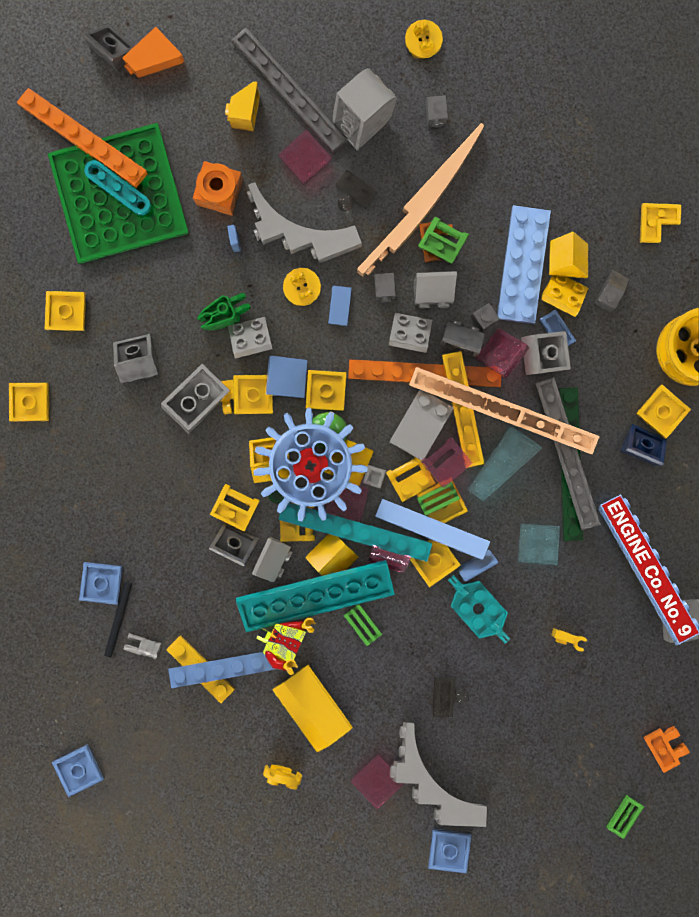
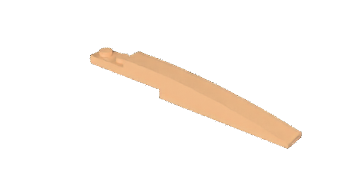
[357,123,484,277]
[409,367,599,454]

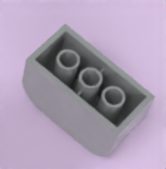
[332,68,397,151]

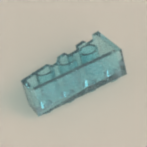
[466,426,543,501]

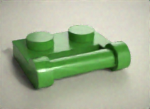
[418,217,469,265]

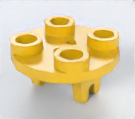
[405,20,443,59]
[283,268,321,306]

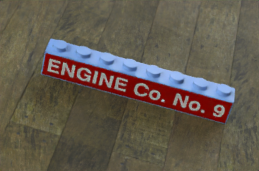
[598,495,699,645]

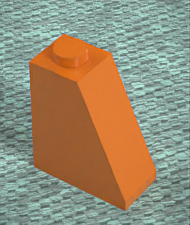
[122,27,184,78]

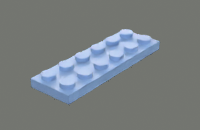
[497,205,551,324]

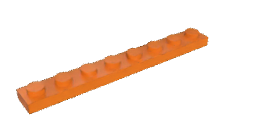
[17,88,148,188]
[348,359,502,388]

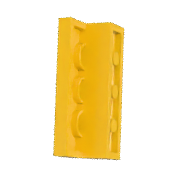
[272,665,353,752]

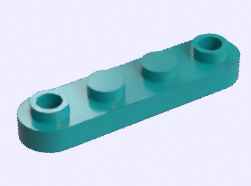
[84,160,151,216]

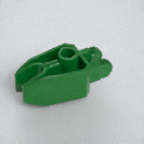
[197,293,251,331]

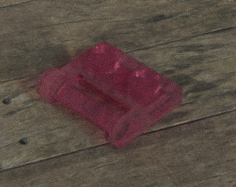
[421,437,473,488]
[367,545,411,573]

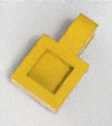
[220,380,233,414]
[551,628,587,651]

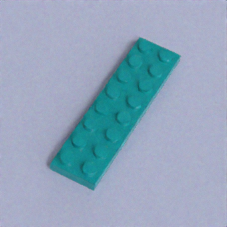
[236,560,395,632]

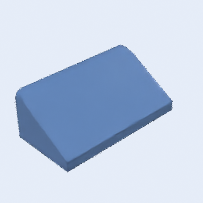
[457,550,498,581]

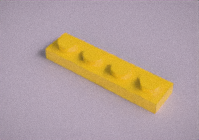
[166,635,235,703]

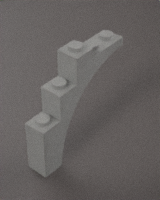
[247,182,362,263]
[390,722,487,827]

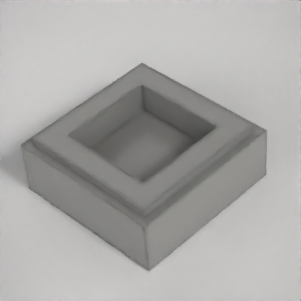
[362,465,386,489]

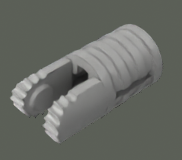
[123,633,162,660]

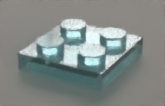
[518,524,560,565]

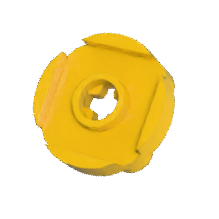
[263,764,302,790]

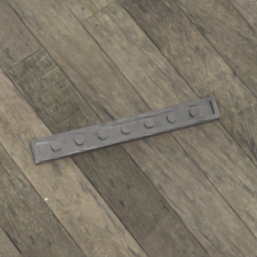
[232,28,347,153]
[536,377,601,530]

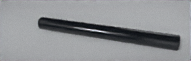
[104,581,132,657]

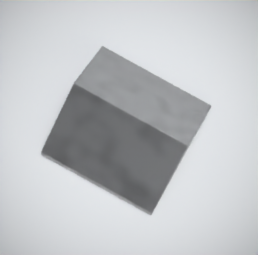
[83,24,134,71]
[209,522,259,566]

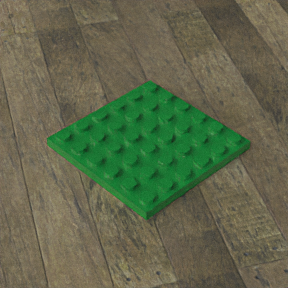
[47,122,189,264]

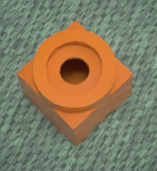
[193,161,244,216]

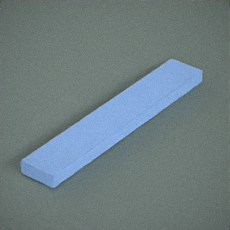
[375,499,490,560]

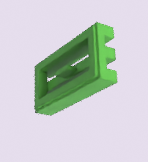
[417,482,460,516]
[344,604,382,646]
[606,795,644,839]

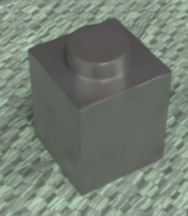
[425,95,448,127]
[374,273,396,303]
[471,303,499,332]

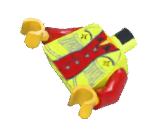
[256,618,316,675]

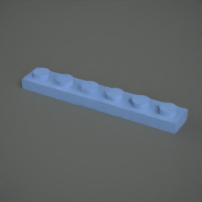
[168,652,275,688]

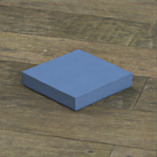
[266,356,307,399]
[79,562,123,605]
[52,744,104,797]
[428,828,471,874]

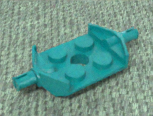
[448,575,510,644]

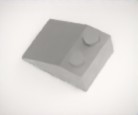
[414,271,457,309]
[161,364,230,434]
[390,389,453,461]

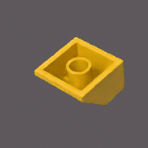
[225,81,260,132]
[249,438,290,483]

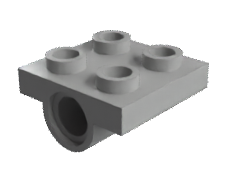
[389,313,432,353]
[228,317,273,359]

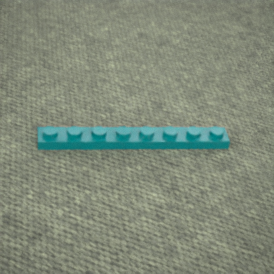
[278,503,432,562]

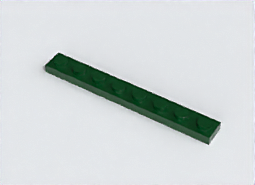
[558,387,583,541]

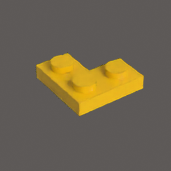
[640,203,681,243]

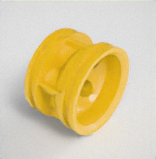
[656,308,699,386]

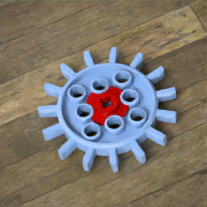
[254,408,368,521]

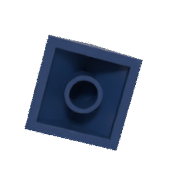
[620,424,667,466]

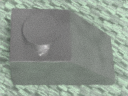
[594,270,629,312]

